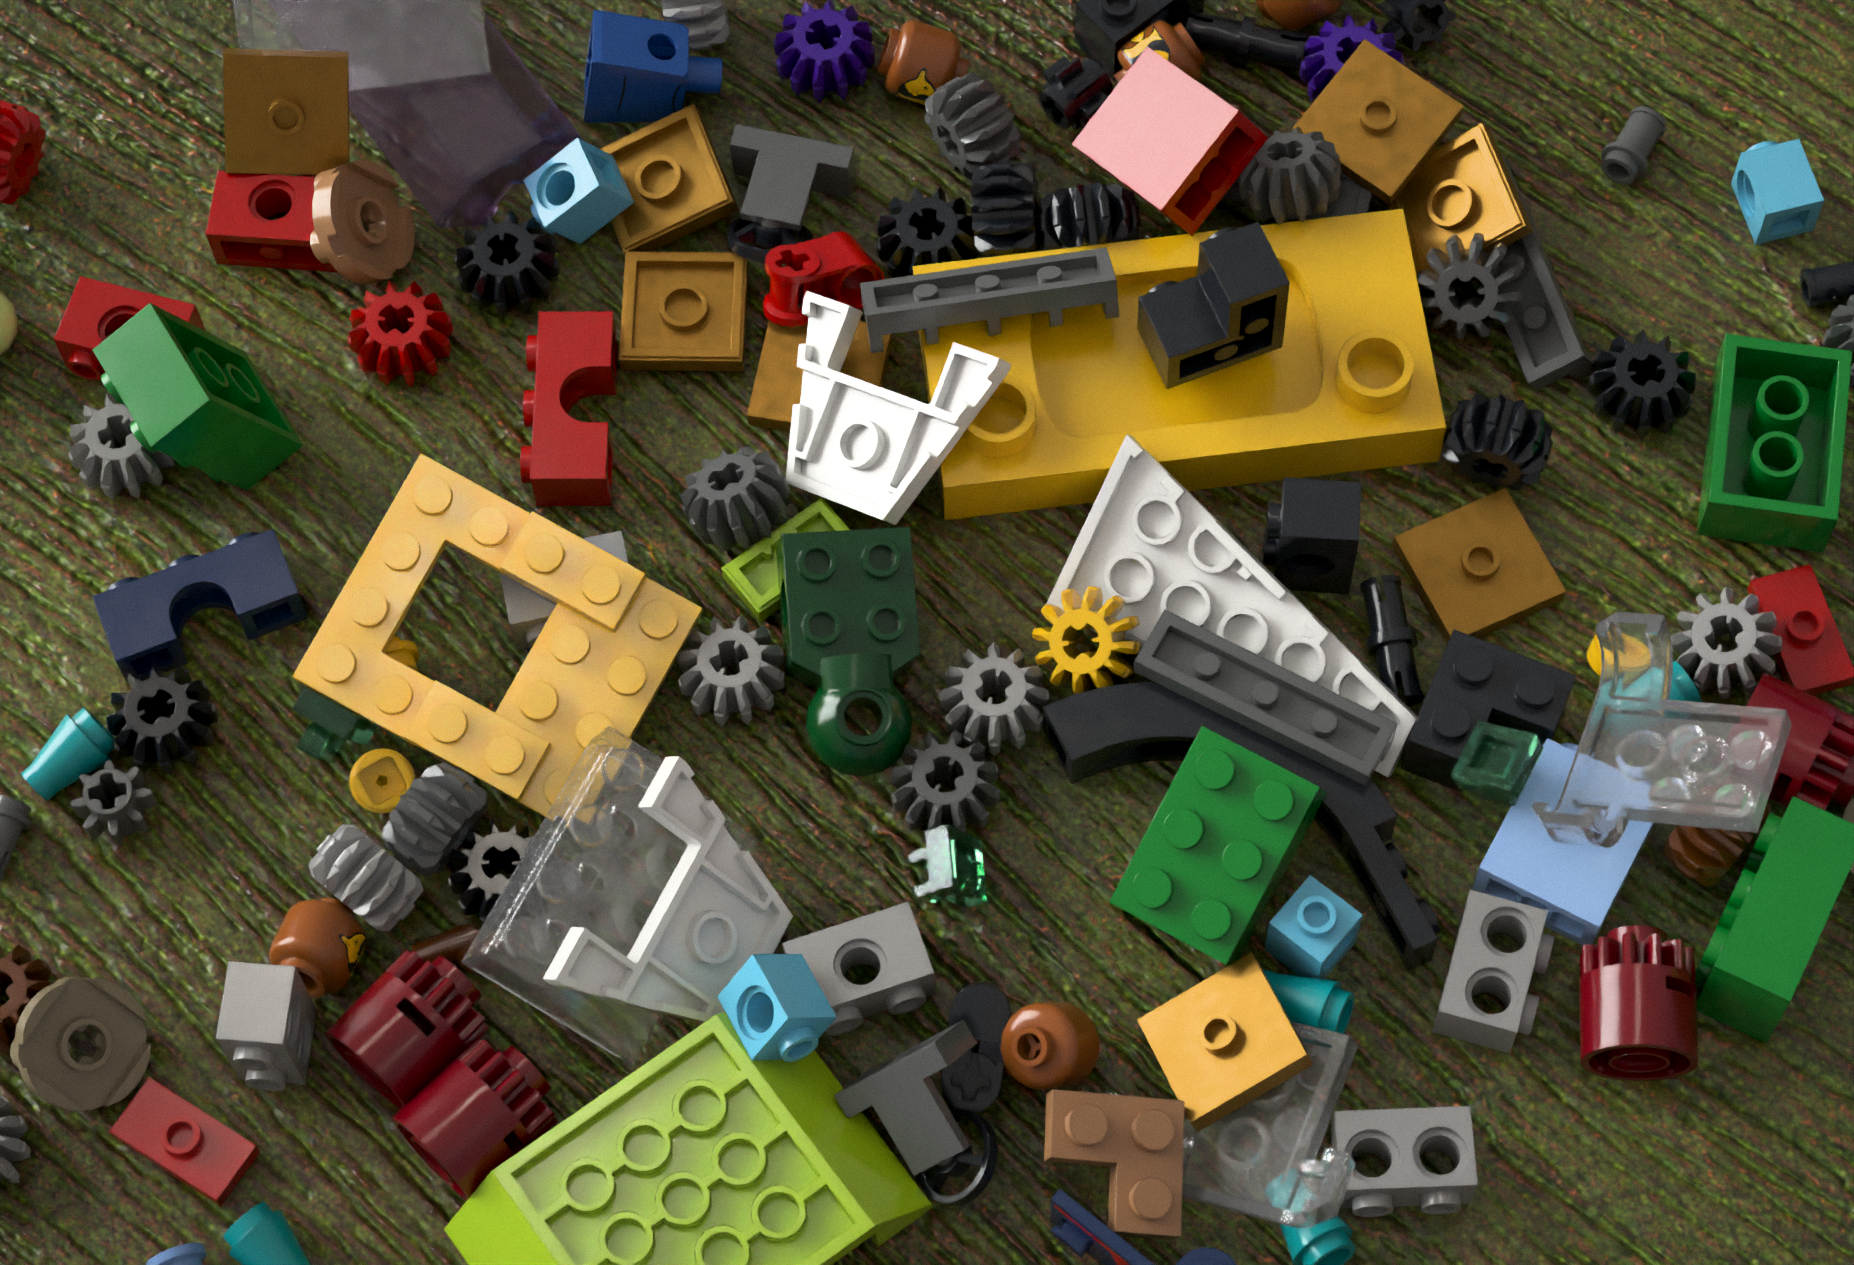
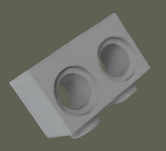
[1432,890,1555,1053]
[216,961,317,1091]
[1330,1106,1478,1217]

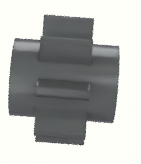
[71,760,157,846]

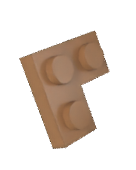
[1044,1089,1185,1240]

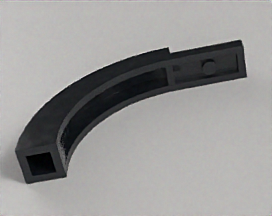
[1043,682,1440,971]

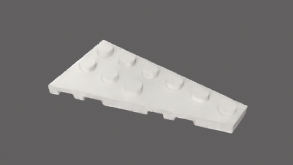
[1046,434,1418,777]

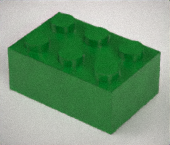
[92,303,303,491]
[1697,334,1852,553]
[1109,726,1327,965]
[1696,796,1854,1044]

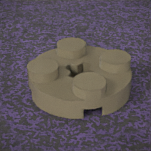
[10,977,151,1111]

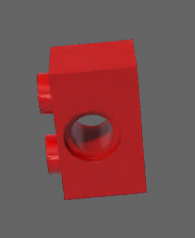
[206,170,336,272]
[54,276,206,381]

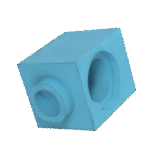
[524,138,634,244]
[1731,139,1824,245]
[1264,875,1363,979]
[717,954,837,1062]

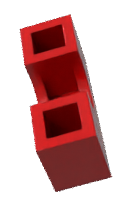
[520,311,619,506]

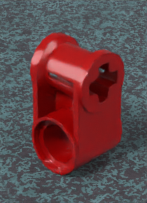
[763,231,885,327]

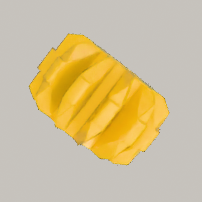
[1032,586,1143,694]

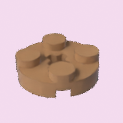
[310,159,415,285]

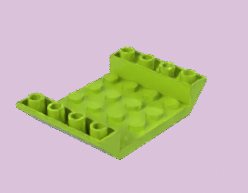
[444,1012,932,1265]

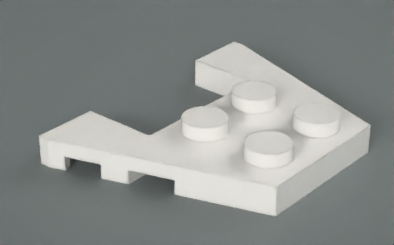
[786,291,1011,525]
[543,756,793,1024]

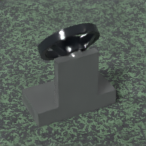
[727,124,856,264]
[834,1020,998,1206]

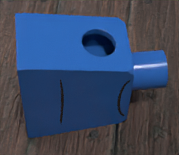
[584,10,722,123]

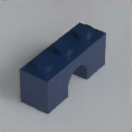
[92,529,308,686]

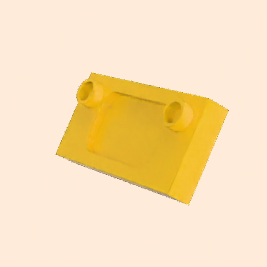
[913,209,1446,520]

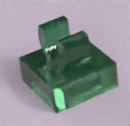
[293,687,378,763]
[1451,721,1544,806]
[908,824,987,909]

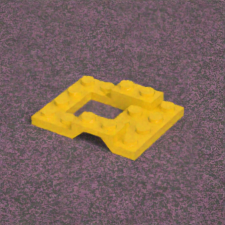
[292,453,703,835]

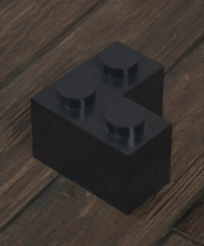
[1137,222,1290,389]
[1401,630,1576,792]

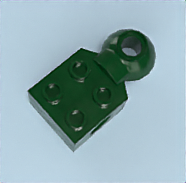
[776,527,920,777]

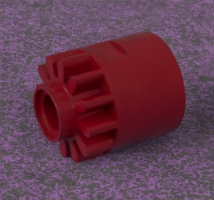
[1714,673,1854,810]
[1580,925,1698,1081]
[325,950,489,1110]
[391,1038,557,1201]

